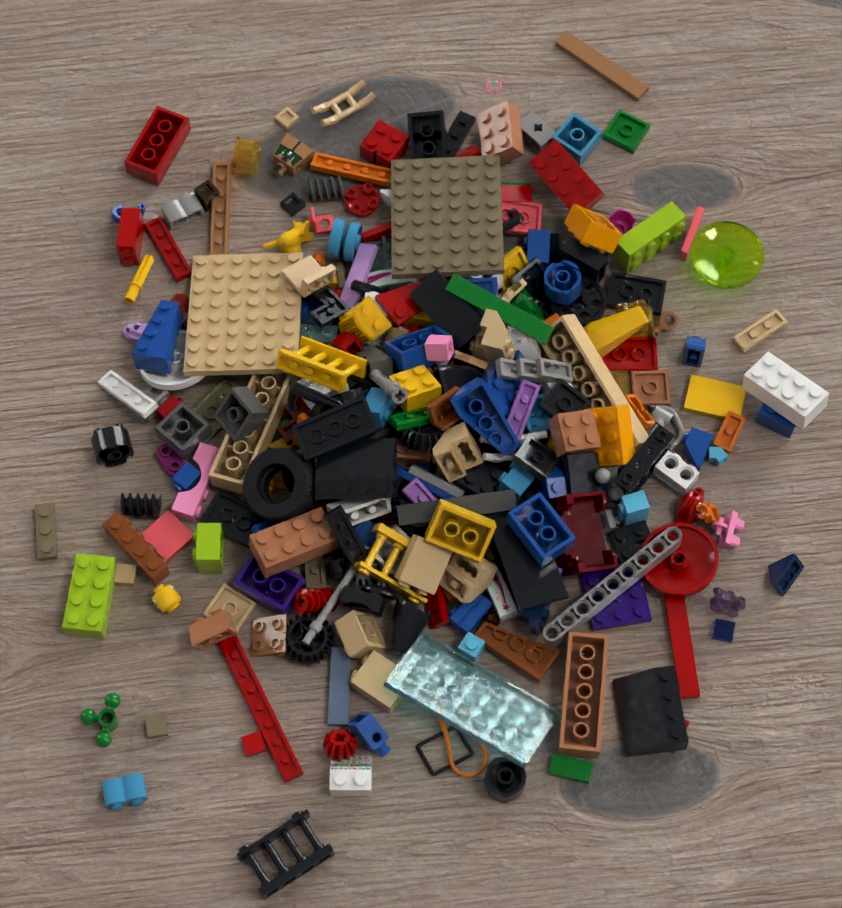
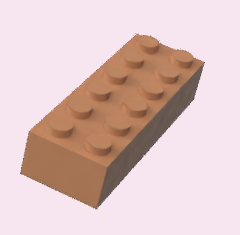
[558,631,609,759]

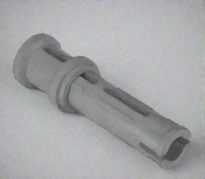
[370,369,408,404]

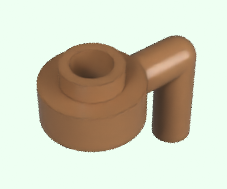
[650,311,678,338]

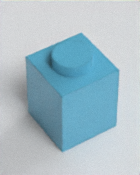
[458,631,485,665]

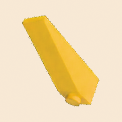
[583,306,649,358]

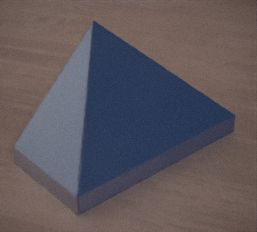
[768,554,804,596]

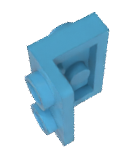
[525,393,551,433]

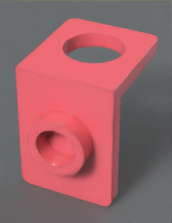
[308,207,334,234]

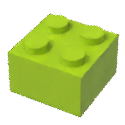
[192,523,225,574]

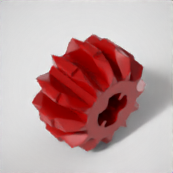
[323,728,358,762]

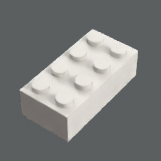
[742,352,829,430]

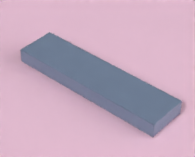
[328,647,351,726]

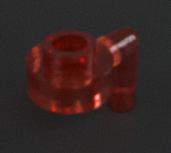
[171,293,189,330]

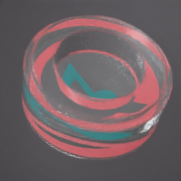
[485,76,503,94]

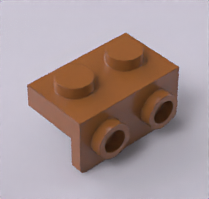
[426,386,461,431]

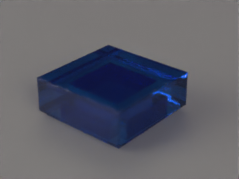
[712,618,736,643]

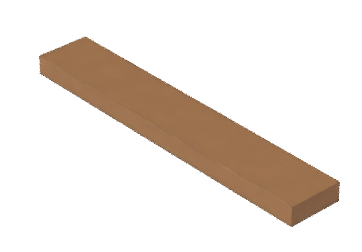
[555,30,649,102]
[209,162,231,255]

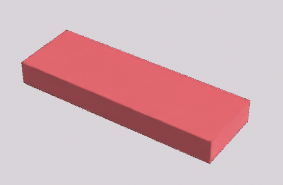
[679,206,704,262]

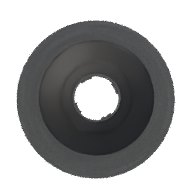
[389,599,434,657]

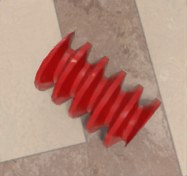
[293,587,339,614]

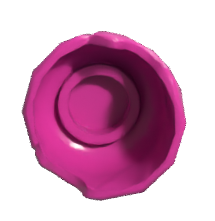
[608,209,635,235]

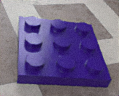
[581,568,652,631]

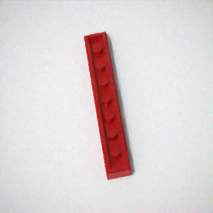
[218,635,304,783]

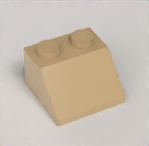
[334,610,388,659]

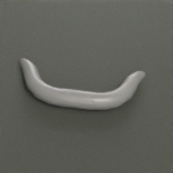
[650,405,685,452]

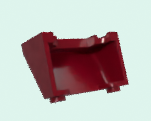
[548,490,618,577]

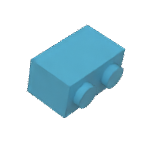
[616,490,650,526]

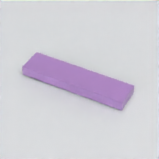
[340,243,379,309]

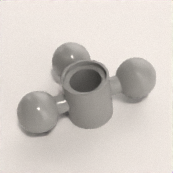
[595,464,627,501]

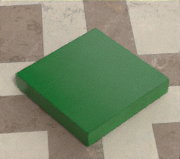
[602,109,651,154]

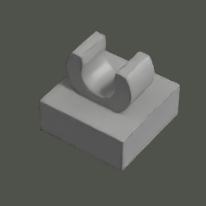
[600,510,620,535]

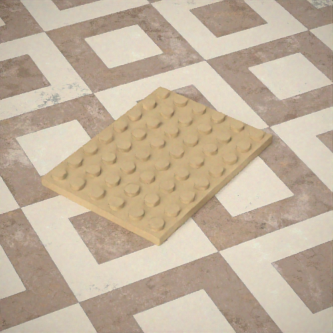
[183,252,304,376]

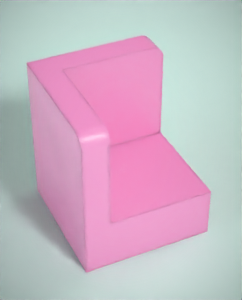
[424,335,454,362]

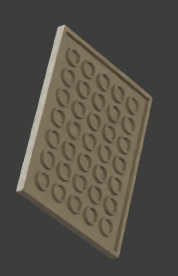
[391,155,505,279]

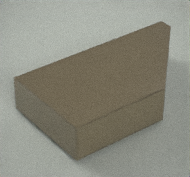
[335,260,345,288]

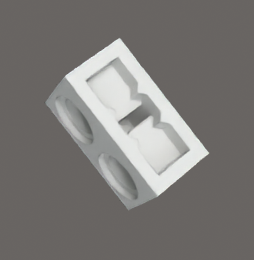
[653,450,700,496]

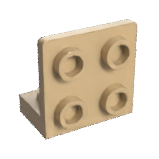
[282,255,336,298]

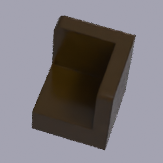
[194,179,220,212]

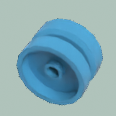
[328,218,363,263]

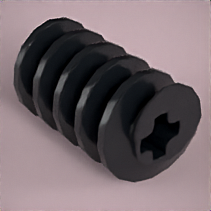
[120,493,162,518]

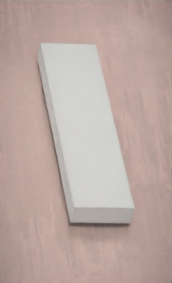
[98,370,159,419]

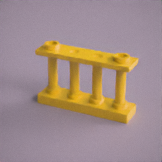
[276,336,367,393]
[354,523,428,605]

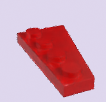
[375,277,450,327]

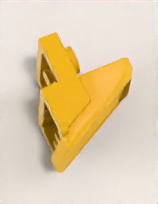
[338,296,392,346]

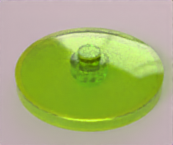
[690,221,764,289]

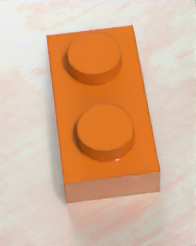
[712,411,746,454]

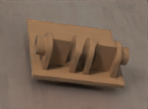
[250,614,288,657]

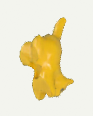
[262,221,314,253]

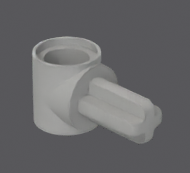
[647,405,673,436]

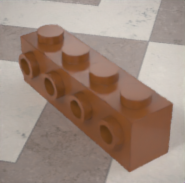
[102,512,170,586]

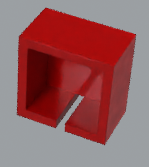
[359,120,409,169]

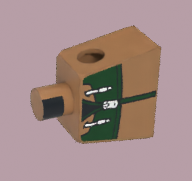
[272,133,314,177]

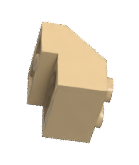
[480,309,515,362]
[432,421,483,483]
[439,552,498,603]

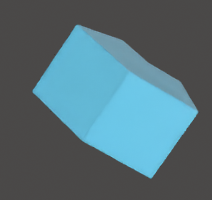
[708,447,728,467]

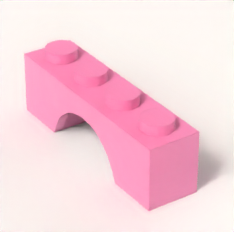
[171,442,220,523]

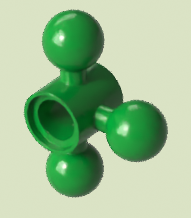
[80,693,121,748]

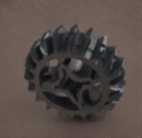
[398,424,446,453]
[282,613,335,666]

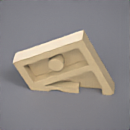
[498,278,527,303]

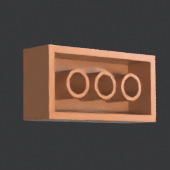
[249,507,338,578]

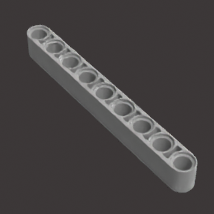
[543,526,682,647]

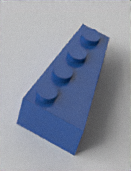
[131,300,183,374]

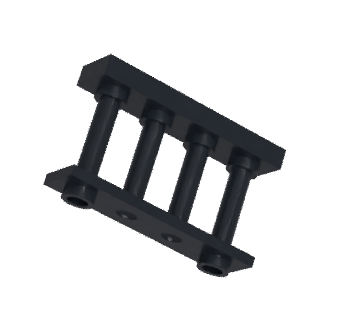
[609,424,675,504]
[236,809,334,900]

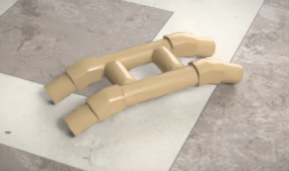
[311,79,376,127]

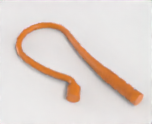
[427,691,488,778]

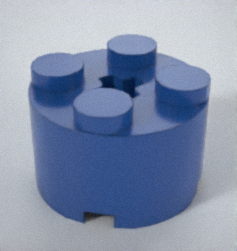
[544,260,582,306]

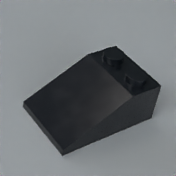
[407,110,448,159]

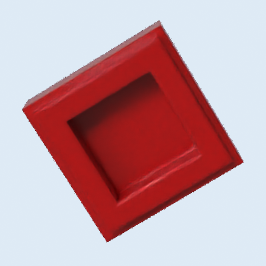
[241,731,267,758]

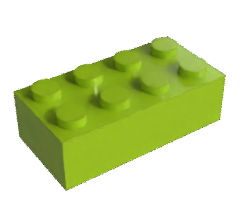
[612,201,686,274]
[62,553,117,639]

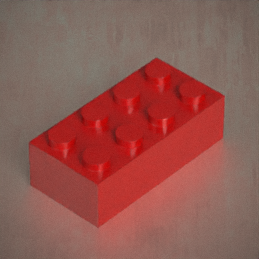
[124,106,191,186]
[528,139,605,210]

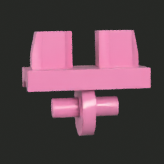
[711,511,745,549]

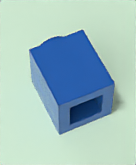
[172,462,201,492]

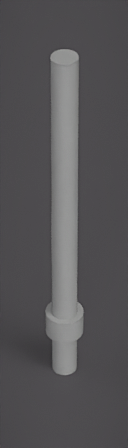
[302,545,371,646]

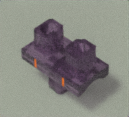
[710,587,745,617]

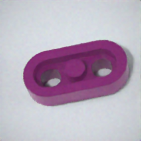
[156,444,184,478]

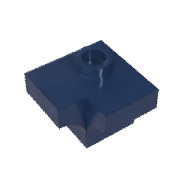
[517,604,550,636]

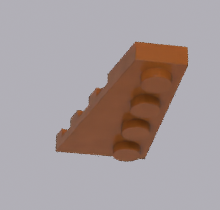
[474,621,561,683]

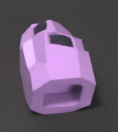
[122,322,147,344]

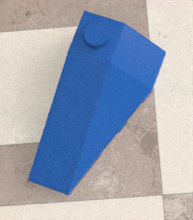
[450,377,522,456]
[538,460,612,500]

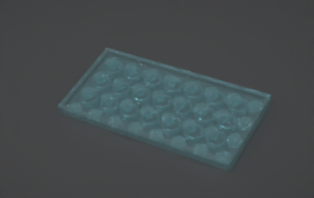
[383,632,561,769]

